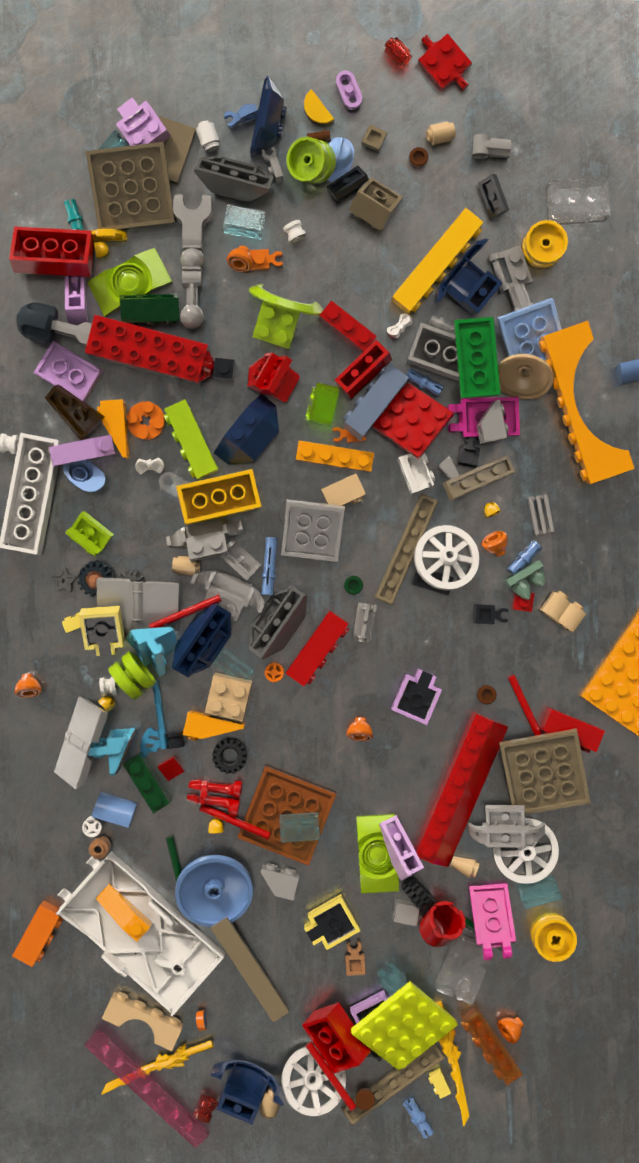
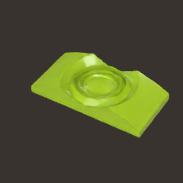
[87,248,173,317]
[356,814,399,894]

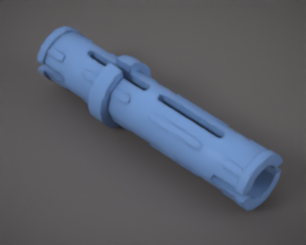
[261,537,278,595]

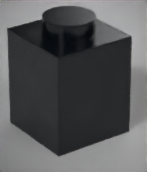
[213,358,236,383]

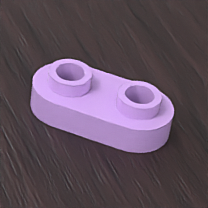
[336,70,362,110]

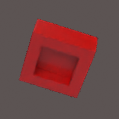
[512,592,535,612]

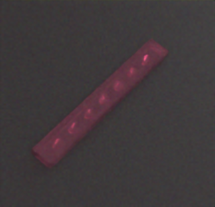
[84,1029,209,1149]

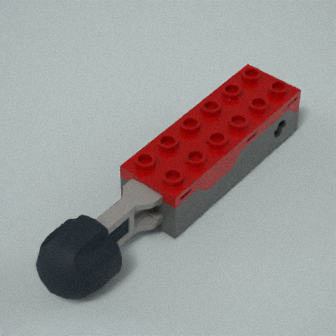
[16,302,215,387]

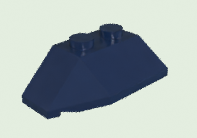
[250,76,287,158]
[214,394,279,465]
[172,603,231,677]

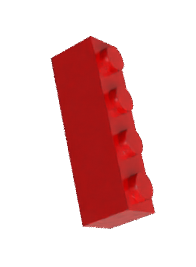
[285,610,349,686]

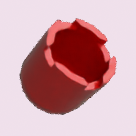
[419,901,466,948]

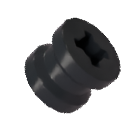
[164,730,185,749]

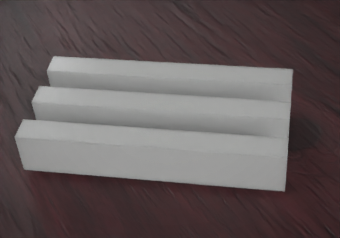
[527,494,554,535]

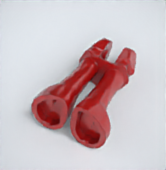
[187,779,243,817]

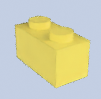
[62,612,81,633]
[428,1067,451,1099]

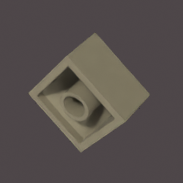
[349,177,403,230]

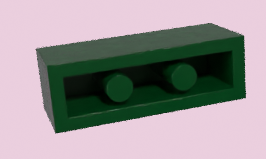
[119,294,179,325]
[123,752,172,814]

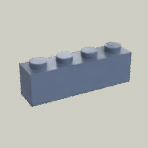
[342,364,409,441]

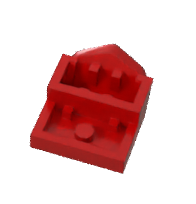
[247,352,300,402]

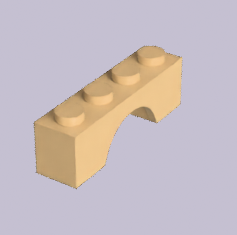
[102,992,183,1051]

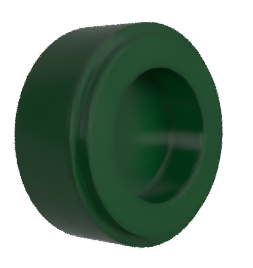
[344,576,363,595]

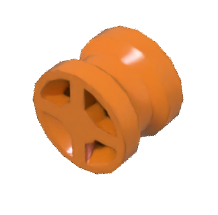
[265,662,284,682]

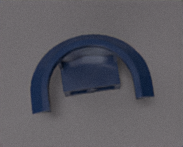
[435,239,502,316]
[210,1060,285,1125]

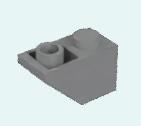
[476,400,508,444]
[261,863,299,901]

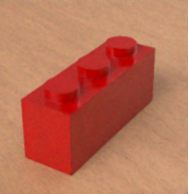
[319,300,377,354]
[335,340,392,399]
[540,707,605,753]

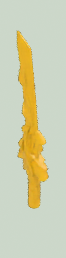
[436,1001,469,1127]
[101,1040,214,1095]

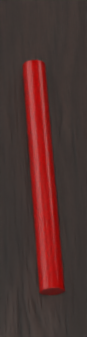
[149,594,222,628]
[508,675,543,736]
[199,805,271,840]
[305,1042,356,1111]

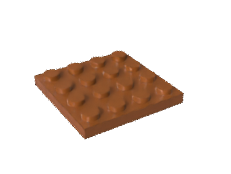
[237,765,337,866]

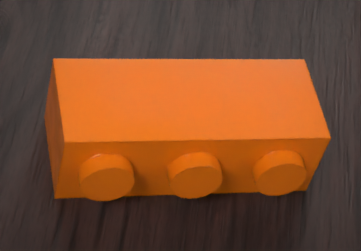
[12,901,63,967]

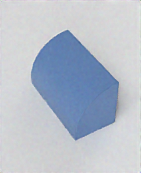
[615,359,639,386]
[92,791,138,828]

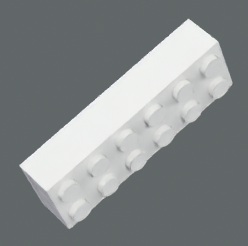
[0,433,63,555]

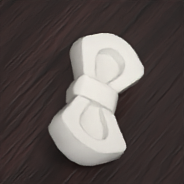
[387,313,412,339]
[135,458,164,474]

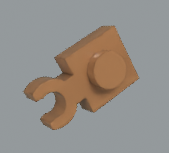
[345,940,366,976]

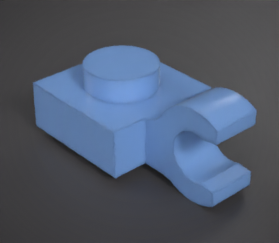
[224,103,258,128]

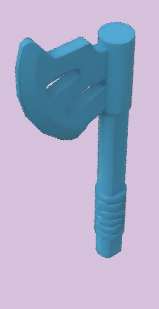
[140,680,168,757]

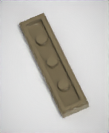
[442,455,515,501]

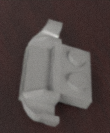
[166,518,243,562]
[191,569,265,622]
[468,805,545,848]

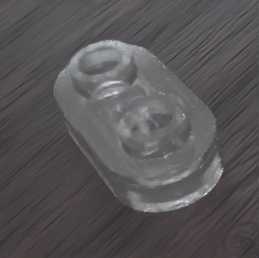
[159,472,189,498]

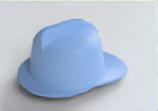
[328,137,354,182]
[63,459,105,492]

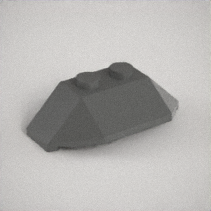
[194,156,274,202]
[248,586,307,660]

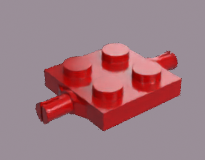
[418,33,472,91]

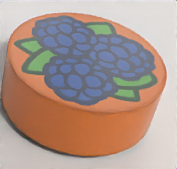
[196,1010,207,1031]

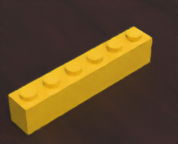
[391,208,483,314]

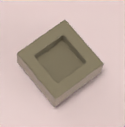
[361,124,387,152]

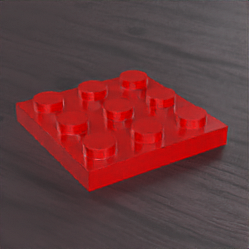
[373,382,454,459]

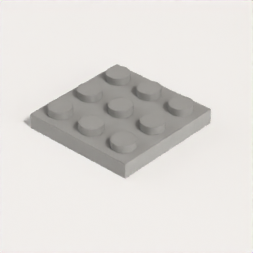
[281,499,345,562]

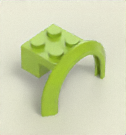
[249,284,323,349]

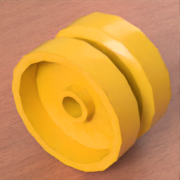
[521,220,568,269]
[530,913,577,962]

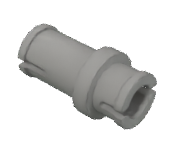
[428,315,455,335]

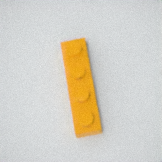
[296,441,374,472]

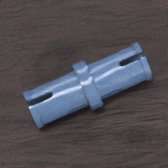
[406,368,444,397]
[507,540,543,575]
[403,1098,434,1139]

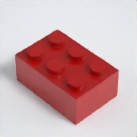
[302,1002,371,1073]

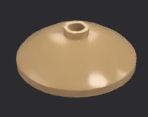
[498,354,554,399]

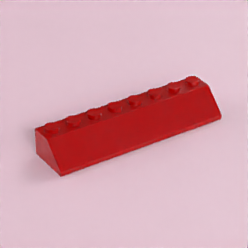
[414,712,508,867]

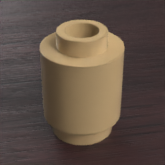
[426,121,456,145]
[172,556,201,576]
[259,1087,280,1119]

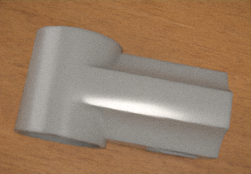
[472,134,512,159]
[508,284,533,312]

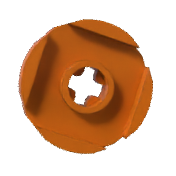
[126,401,165,440]

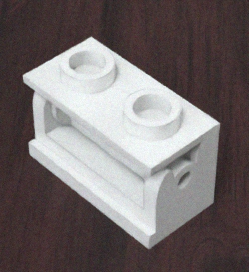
[398,453,435,495]

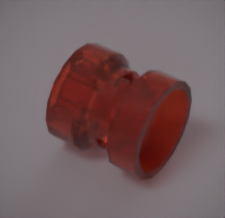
[193,1094,218,1123]

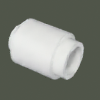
[196,120,220,152]

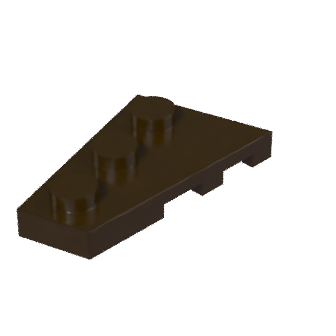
[45,384,105,440]

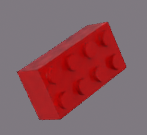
[9,226,94,277]

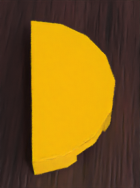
[304,89,334,125]
[92,229,127,242]

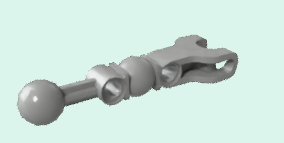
[173,194,213,329]

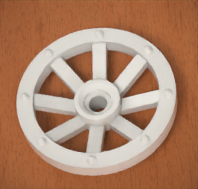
[414,525,479,590]
[493,817,559,884]
[281,1045,346,1116]

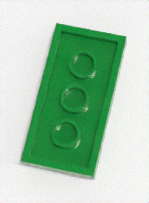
[454,317,501,399]

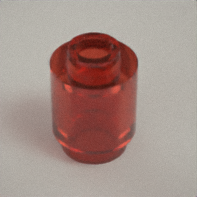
[384,37,413,67]

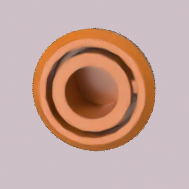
[226,245,253,272]
[482,531,508,557]
[14,673,42,698]
[346,717,373,742]
[498,1017,524,1044]

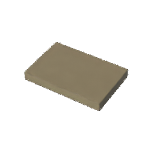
[159,116,196,184]

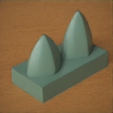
[506,560,545,600]

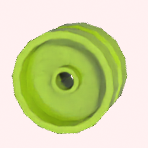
[286,137,336,184]
[108,651,157,700]

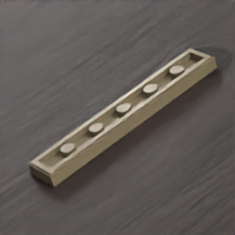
[374,493,439,605]
[211,916,289,1022]
[341,1043,445,1126]

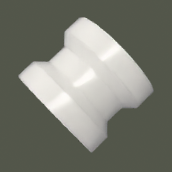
[283,220,307,243]
[0,433,19,454]
[99,677,118,697]
[82,816,104,837]

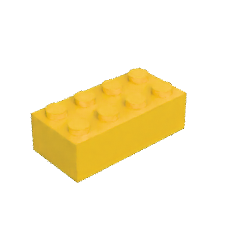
[176,469,261,526]

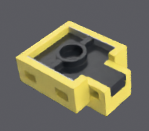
[79,606,125,656]
[304,894,360,950]

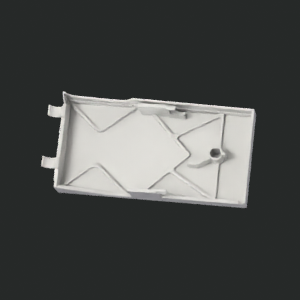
[56,851,225,1016]

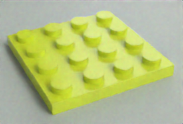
[351,981,458,1071]

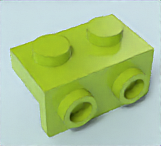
[65,511,114,557]

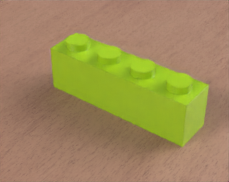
[164,399,219,480]

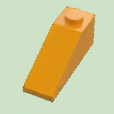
[97,399,130,459]
[183,710,245,741]
[96,883,152,942]

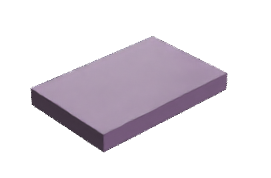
[34,340,103,402]

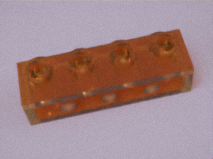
[460,1003,523,1086]

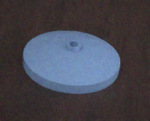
[175,855,253,927]

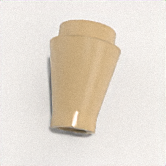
[450,856,480,878]

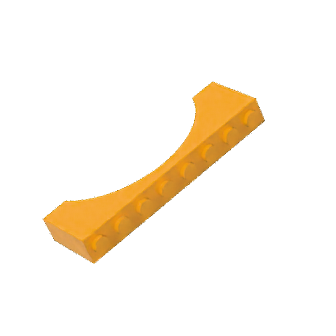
[539,321,634,484]

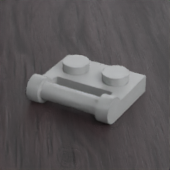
[488,245,533,293]

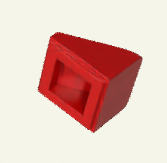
[157,755,185,781]

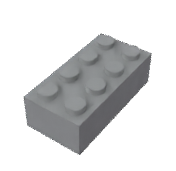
[406,323,459,382]

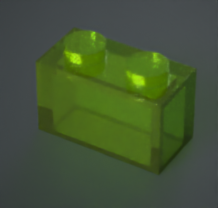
[306,382,340,427]

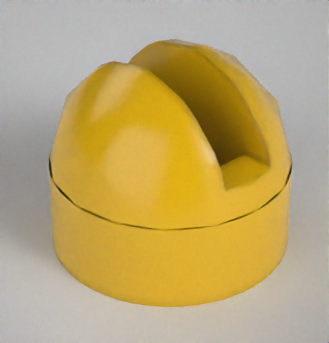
[94,242,109,258]
[484,502,501,518]
[98,696,115,712]
[208,819,224,833]

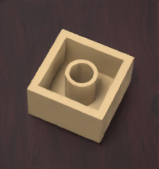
[205,672,253,721]

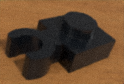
[458,437,480,468]
[474,604,509,624]

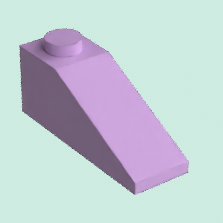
[65,276,88,325]
[49,435,115,466]
[379,815,424,881]

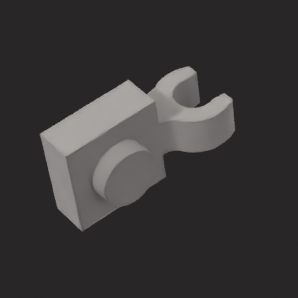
[262,146,284,184]

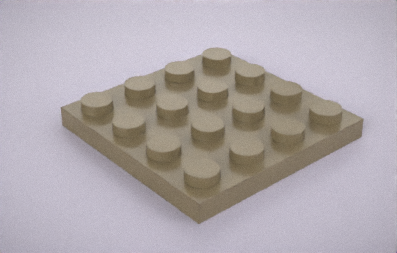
[85,142,175,229]
[499,729,591,815]

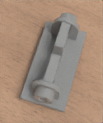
[352,602,377,643]

